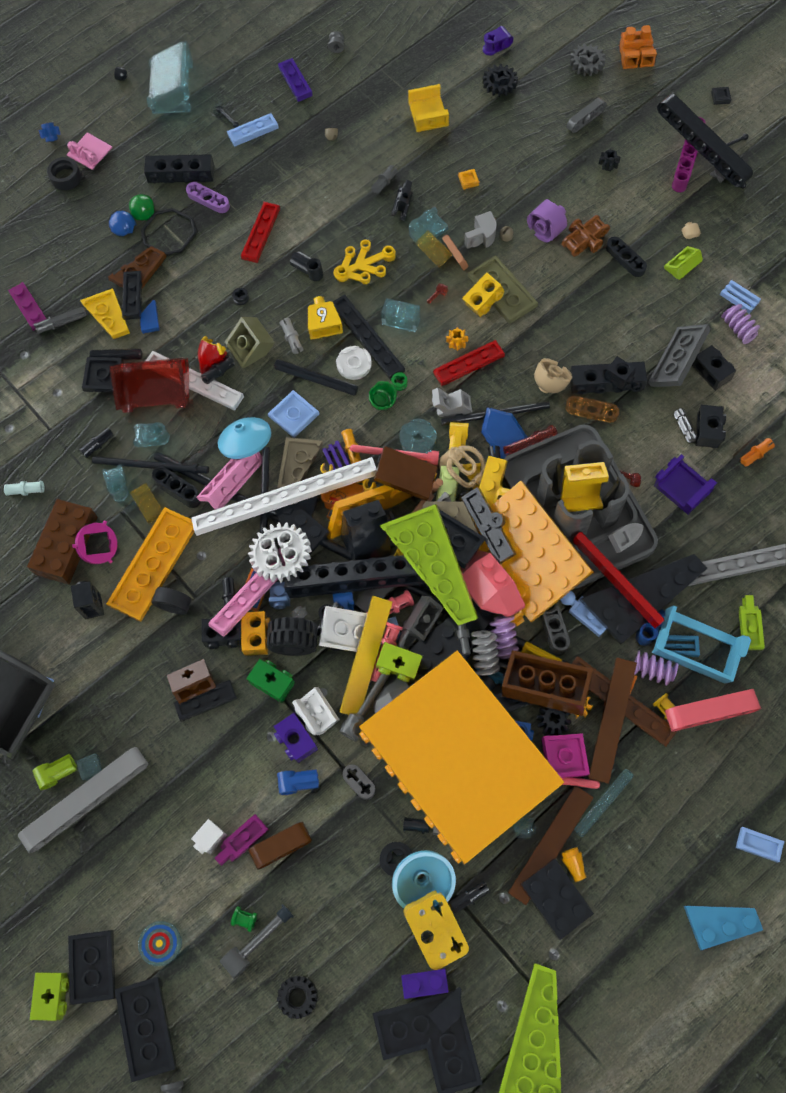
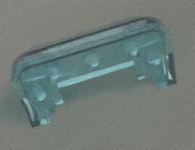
[147,41,193,114]

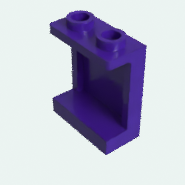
[654,454,717,515]

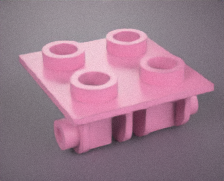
[67,133,113,170]

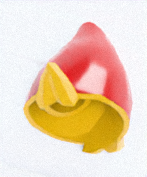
[198,336,228,374]

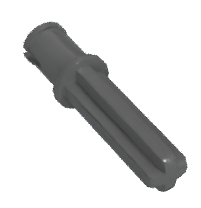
[34,307,87,334]

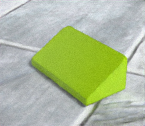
[664,246,703,280]

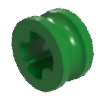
[391,372,408,391]

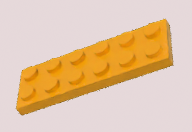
[106,507,194,622]

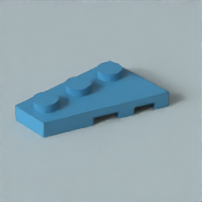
[684,906,763,950]

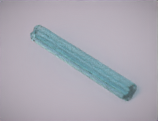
[574,769,634,837]

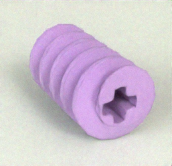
[721,304,760,344]
[489,615,519,659]
[634,650,679,686]

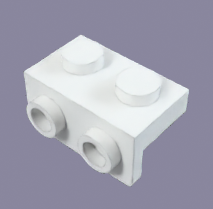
[292,687,339,735]

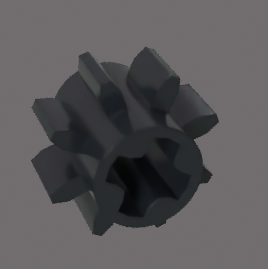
[598,149,621,171]

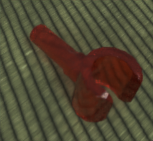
[426,283,448,304]
[620,470,641,487]

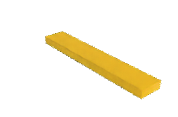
[339,596,392,715]

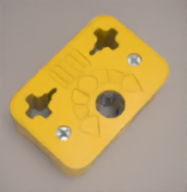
[403,890,469,970]

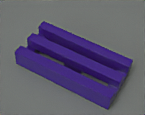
[322,440,350,470]

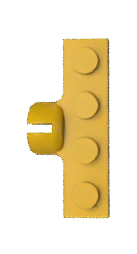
[471,456,510,521]

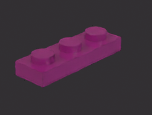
[8,282,46,331]

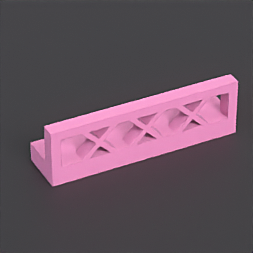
[197,452,262,510]

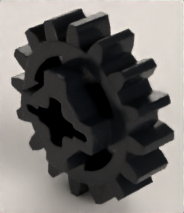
[482,64,518,97]

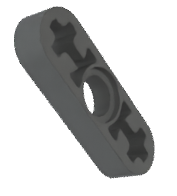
[566,97,607,133]

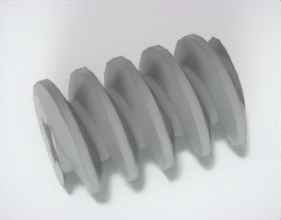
[471,631,500,675]

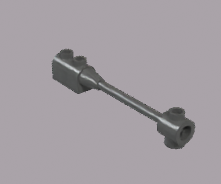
[339,596,443,742]

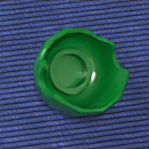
[129,194,155,221]
[368,381,397,410]

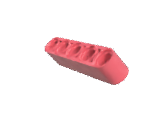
[664,689,761,732]

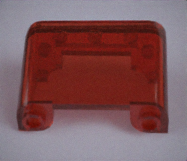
[110,358,190,413]

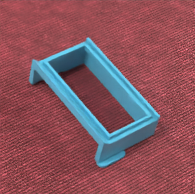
[652,605,751,684]

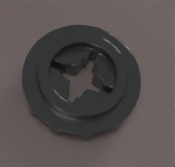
[380,842,412,876]

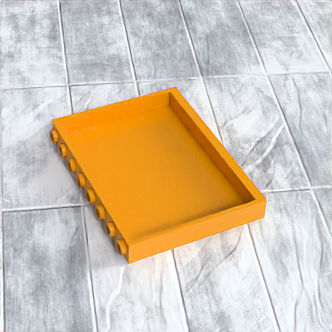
[359,650,565,865]

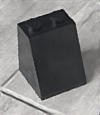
[341,500,391,560]

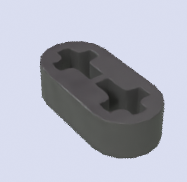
[343,765,375,800]

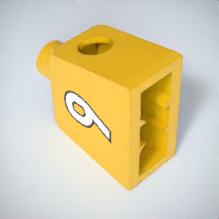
[308,296,343,340]

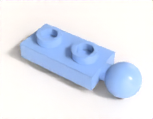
[560,591,606,637]

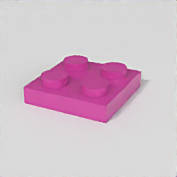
[541,733,590,778]

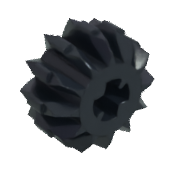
[536,707,571,736]

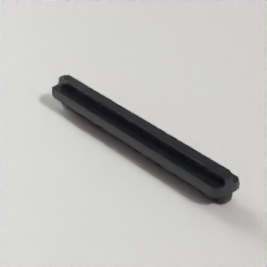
[274,359,358,396]

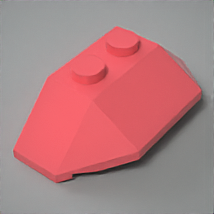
[460,550,525,617]

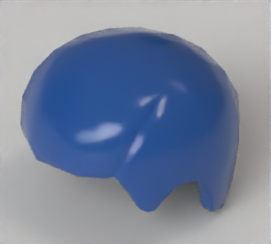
[109,211,137,236]

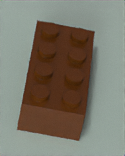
[27,499,98,584]
[502,650,593,716]

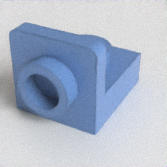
[269,582,290,609]

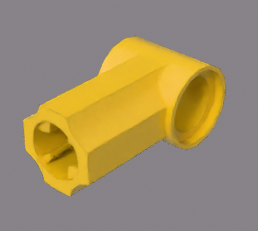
[449,422,469,458]

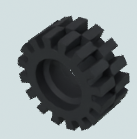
[277,976,318,1019]

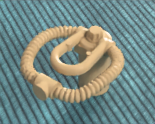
[438,445,486,488]

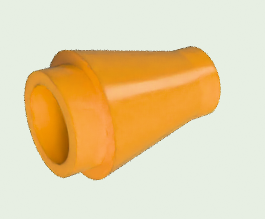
[562,847,586,882]

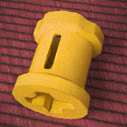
[652,693,676,720]

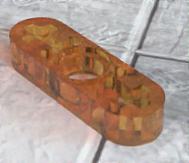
[565,396,619,423]

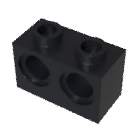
[71,581,104,620]
[202,618,241,649]

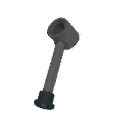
[220,904,294,979]

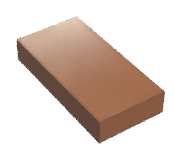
[442,235,469,271]

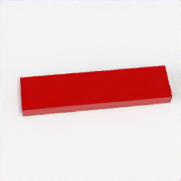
[241,202,280,263]
[433,340,505,387]

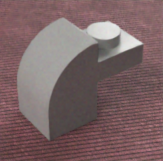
[464,211,497,249]
[432,388,472,418]

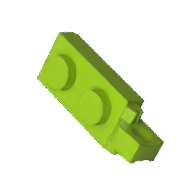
[739,595,765,650]

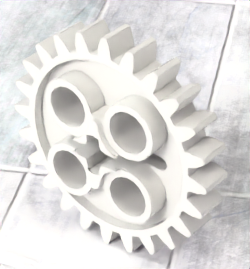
[248,522,312,583]

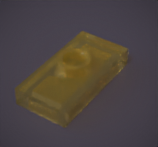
[415,230,453,268]
[130,483,162,524]

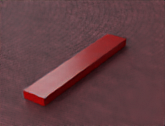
[572,531,664,629]

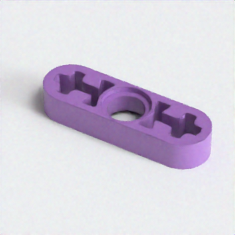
[186,182,230,213]

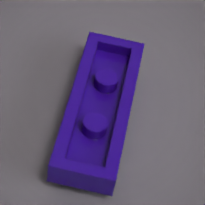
[278,58,313,102]

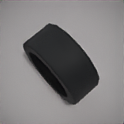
[47,157,82,190]
[151,587,192,615]

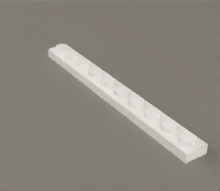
[192,457,377,536]

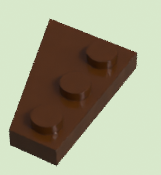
[108,246,166,288]

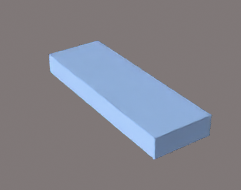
[227,113,279,147]

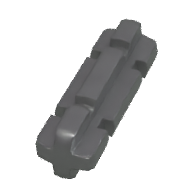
[674,408,698,443]

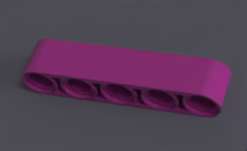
[672,117,706,192]

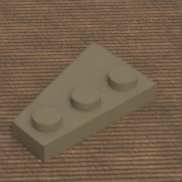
[277,437,323,489]

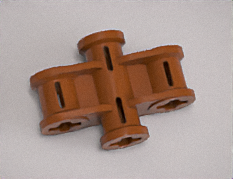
[561,215,610,257]

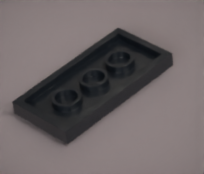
[115,977,177,1083]

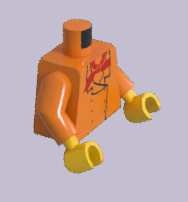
[320,463,376,520]

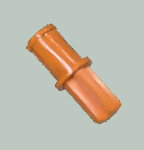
[740,438,775,467]

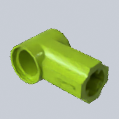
[32,754,77,790]

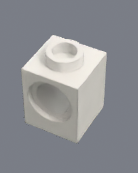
[191,819,227,855]

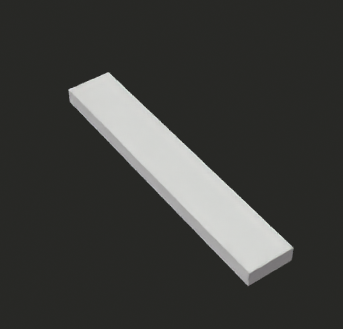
[143,351,244,411]

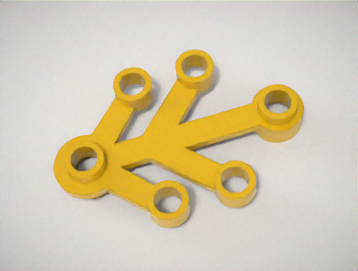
[333,239,396,284]

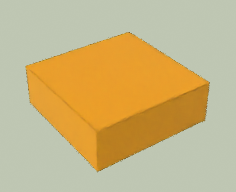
[458,169,479,190]

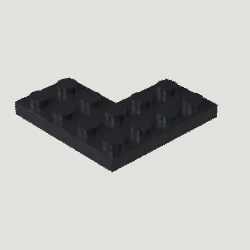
[372,990,482,1093]

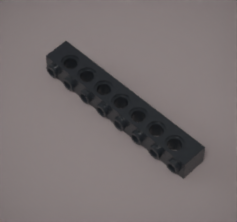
[284,555,426,598]

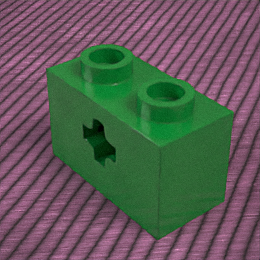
[246,659,295,703]

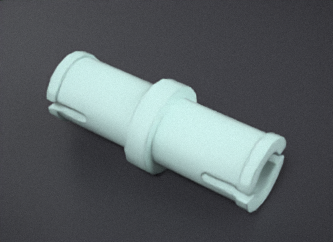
[4,481,45,496]

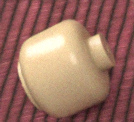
[682,222,701,239]

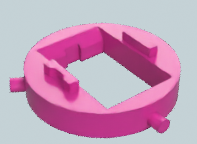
[72,521,118,564]

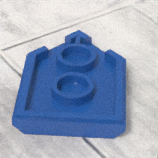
[481,407,532,459]

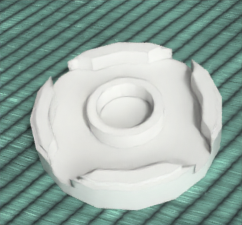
[336,346,372,380]

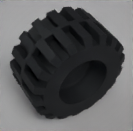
[267,617,318,656]

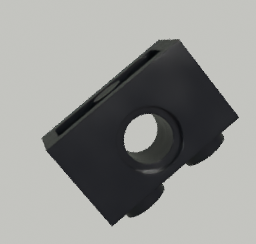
[692,345,736,391]
[696,404,726,448]

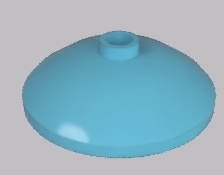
[218,417,271,459]
[392,850,456,910]

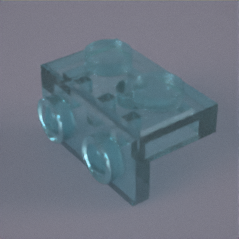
[409,207,448,248]

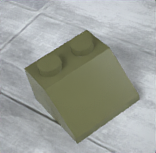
[224,317,275,368]

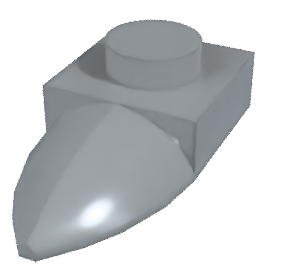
[608,523,644,553]

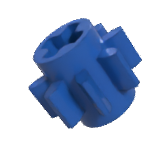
[39,122,60,142]

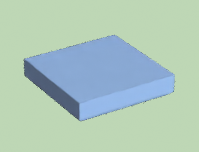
[268,390,319,438]

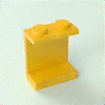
[408,84,449,132]
[560,462,609,512]

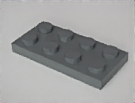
[648,324,711,387]

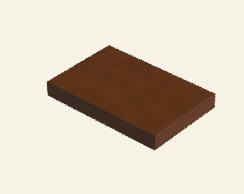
[373,446,437,501]

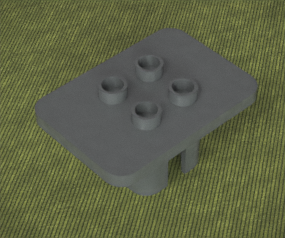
[503,425,658,589]

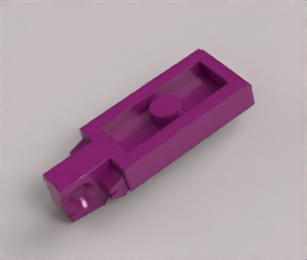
[215,814,269,866]

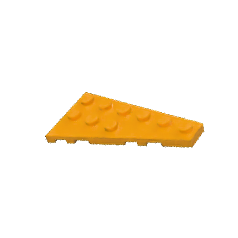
[327,473,437,540]

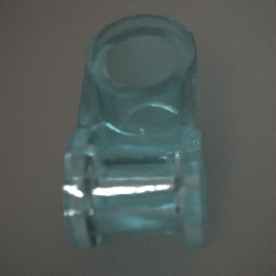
[133,422,170,447]
[102,464,128,502]

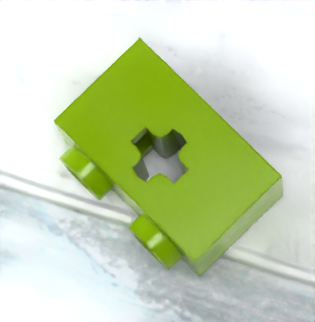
[375,642,422,682]
[30,973,69,1021]

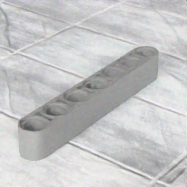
[18,747,148,853]

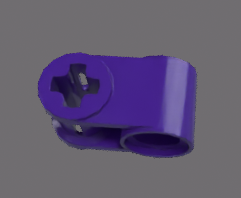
[483,26,514,56]

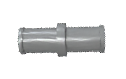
[280,318,303,354]

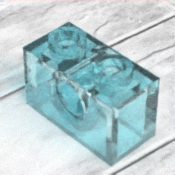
[381,298,421,332]

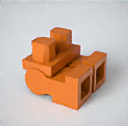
[620,25,657,69]

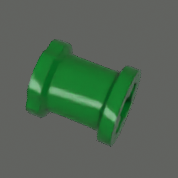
[230,906,258,932]

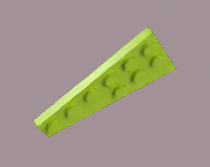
[380,504,478,626]
[499,963,561,1093]

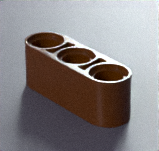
[248,822,312,870]

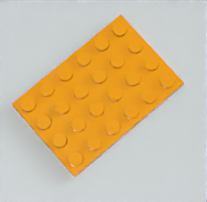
[474,481,594,622]

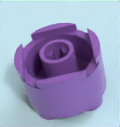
[527,199,567,242]

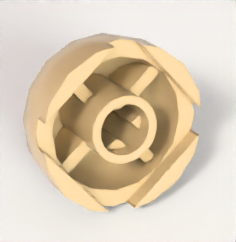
[534,358,572,393]

